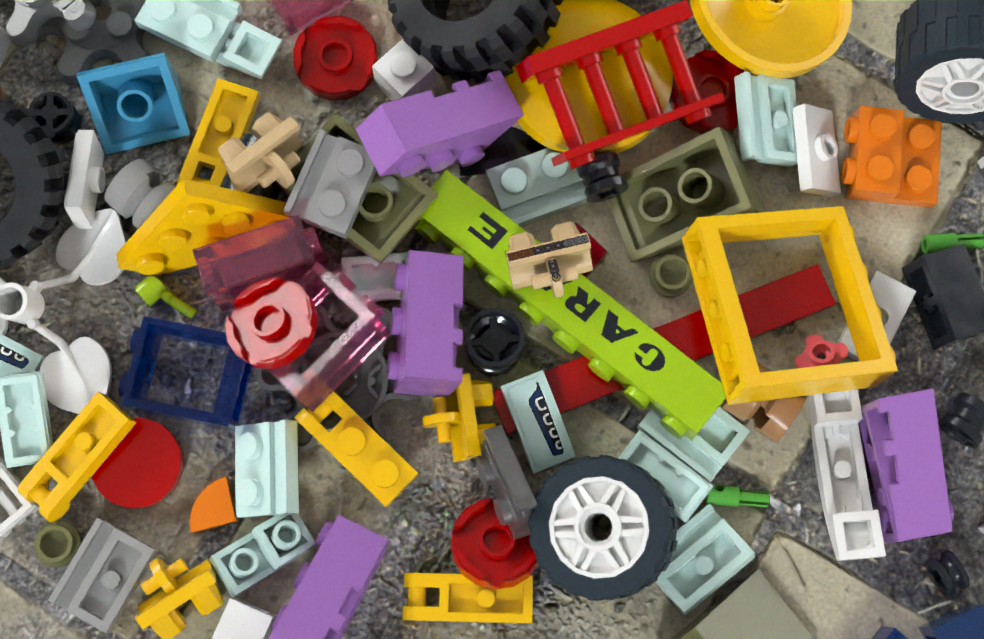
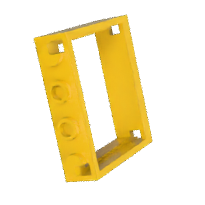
[682,206,898,405]

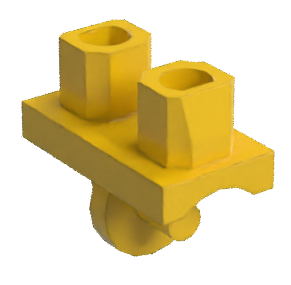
[422,373,496,462]
[135,557,223,639]

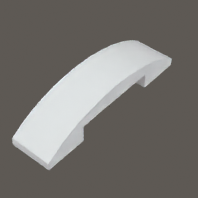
[809,389,886,561]

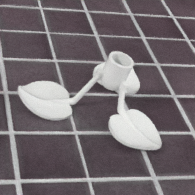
[0,208,127,414]

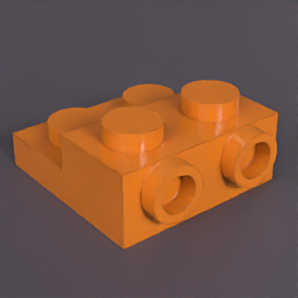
[841,106,942,208]

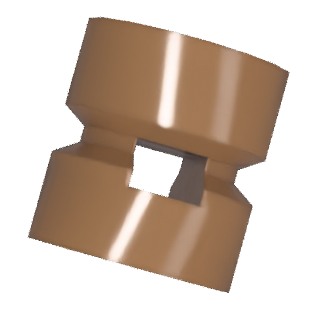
[721,362,807,443]

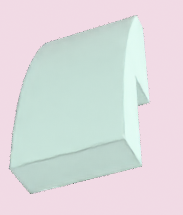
[209,513,316,598]

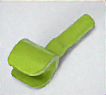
[135,276,198,320]

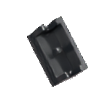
[901,244,984,350]

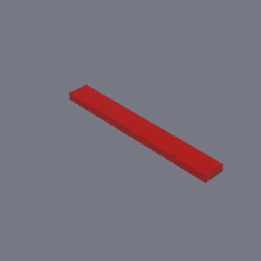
[493,264,836,436]

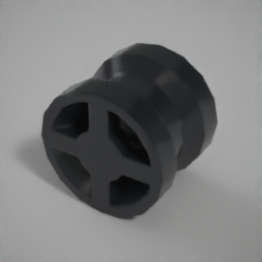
[29,92,82,144]
[576,152,629,203]
[938,392,984,449]

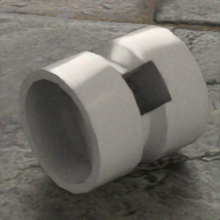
[105,159,176,229]

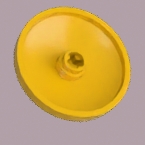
[504,0,673,155]
[689,0,852,79]

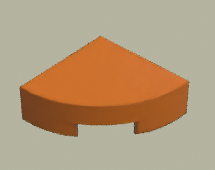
[190,476,239,533]

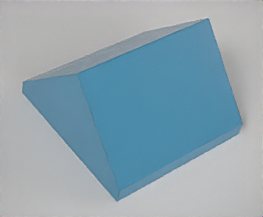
[77,52,191,155]

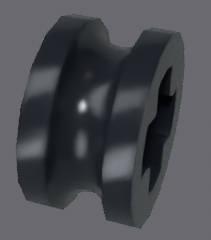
[925,550,970,597]

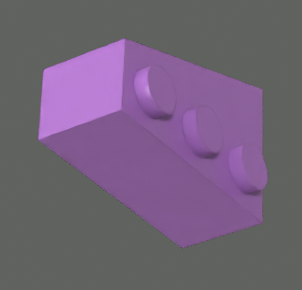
[356,70,524,177]
[387,250,463,398]
[858,388,954,543]
[269,514,391,639]

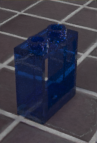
[118,316,252,431]

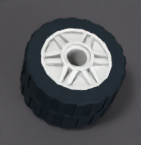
[894,0,984,124]
[528,455,679,601]

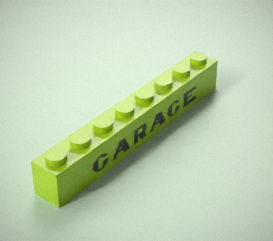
[415,170,726,441]

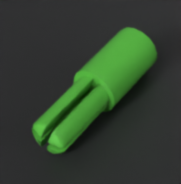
[921,233,984,254]
[704,484,770,508]

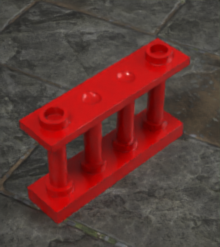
[515,0,725,169]

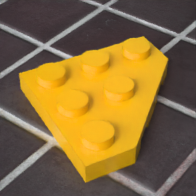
[116,178,303,276]

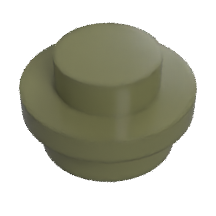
[649,253,693,298]
[34,521,82,567]

